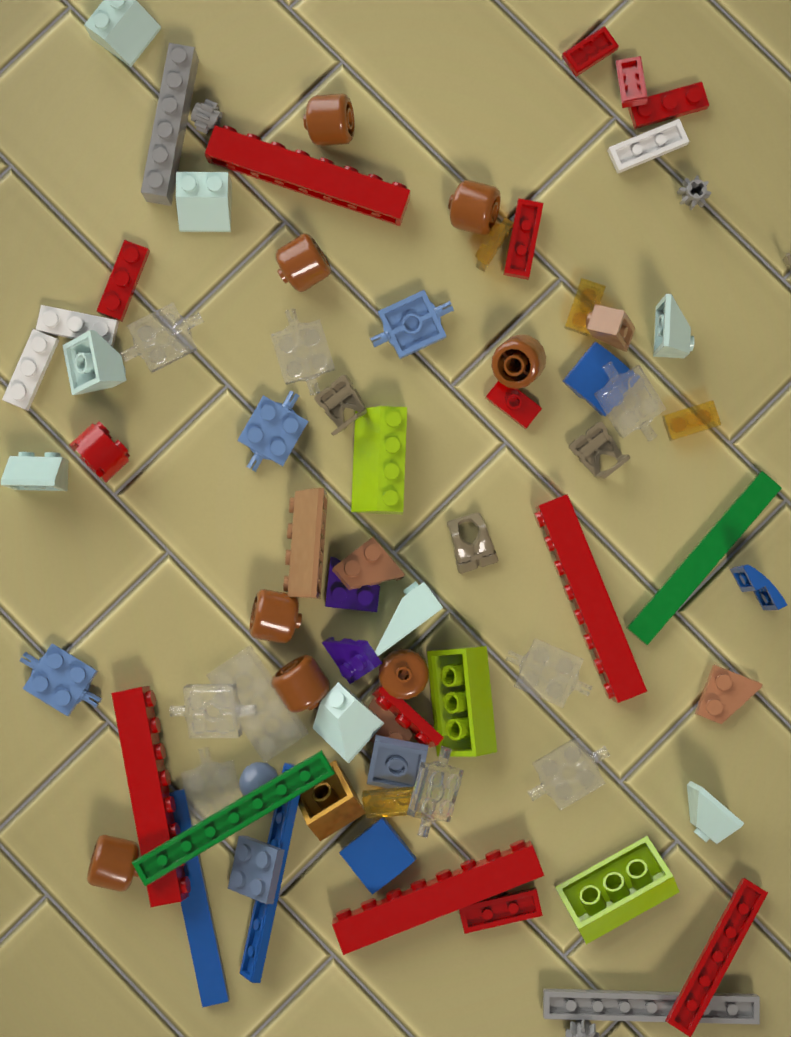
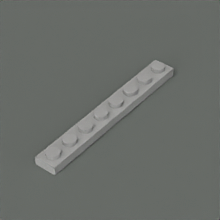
[543,989,760,1024]

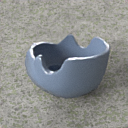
[239,762,278,796]

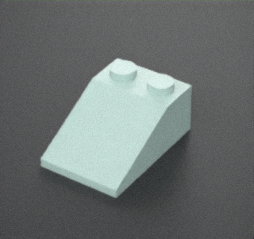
[375,581,443,656]

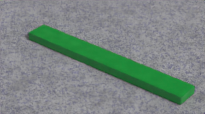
[626,471,782,645]
[132,750,335,886]

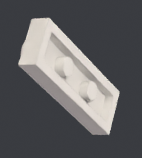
[607,119,690,174]
[36,305,119,347]
[2,329,59,411]

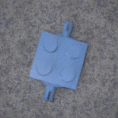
[370,290,454,359]
[237,391,308,472]
[20,644,102,716]

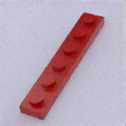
[665,878,768,1037]

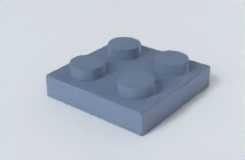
[367,735,429,795]
[228,836,285,904]

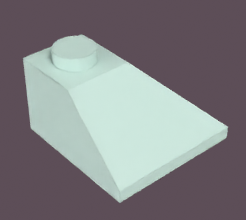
[653,294,694,358]
[62,330,126,395]
[313,682,384,763]
[687,781,744,844]

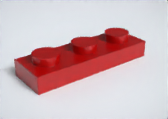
[628,82,709,129]
[503,198,544,280]
[97,240,150,322]
[372,685,444,748]
[459,887,543,934]

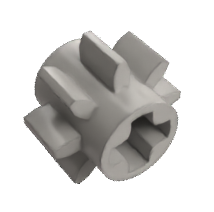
[191,99,222,134]
[677,175,711,210]
[565,1019,599,1037]

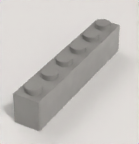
[141,43,199,206]

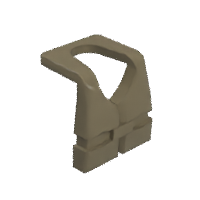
[314,375,367,436]
[569,422,630,479]
[447,513,499,574]

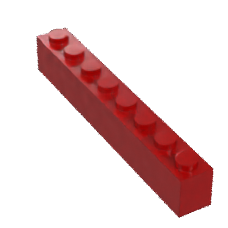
[205,125,410,226]
[534,494,648,703]
[111,686,191,907]
[332,840,545,955]

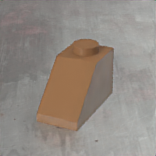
[586,304,635,352]

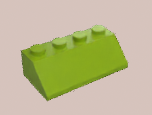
[351,406,407,515]
[427,646,497,757]
[555,836,680,945]

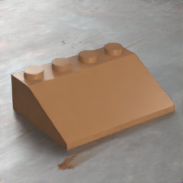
[283,488,328,599]

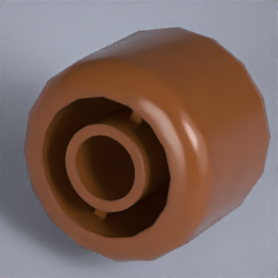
[303,93,355,146]
[448,180,501,235]
[276,233,331,292]
[491,334,546,389]
[250,589,302,644]
[379,648,429,700]
[271,655,330,713]
[87,835,139,892]

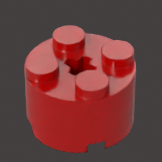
[69,421,130,483]

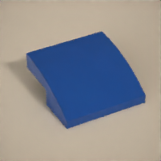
[562,342,638,416]
[730,564,787,611]
[339,816,417,895]

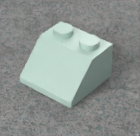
[84,0,161,67]
[176,172,232,232]
[1,452,69,491]

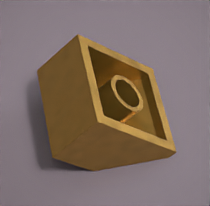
[298,760,366,841]

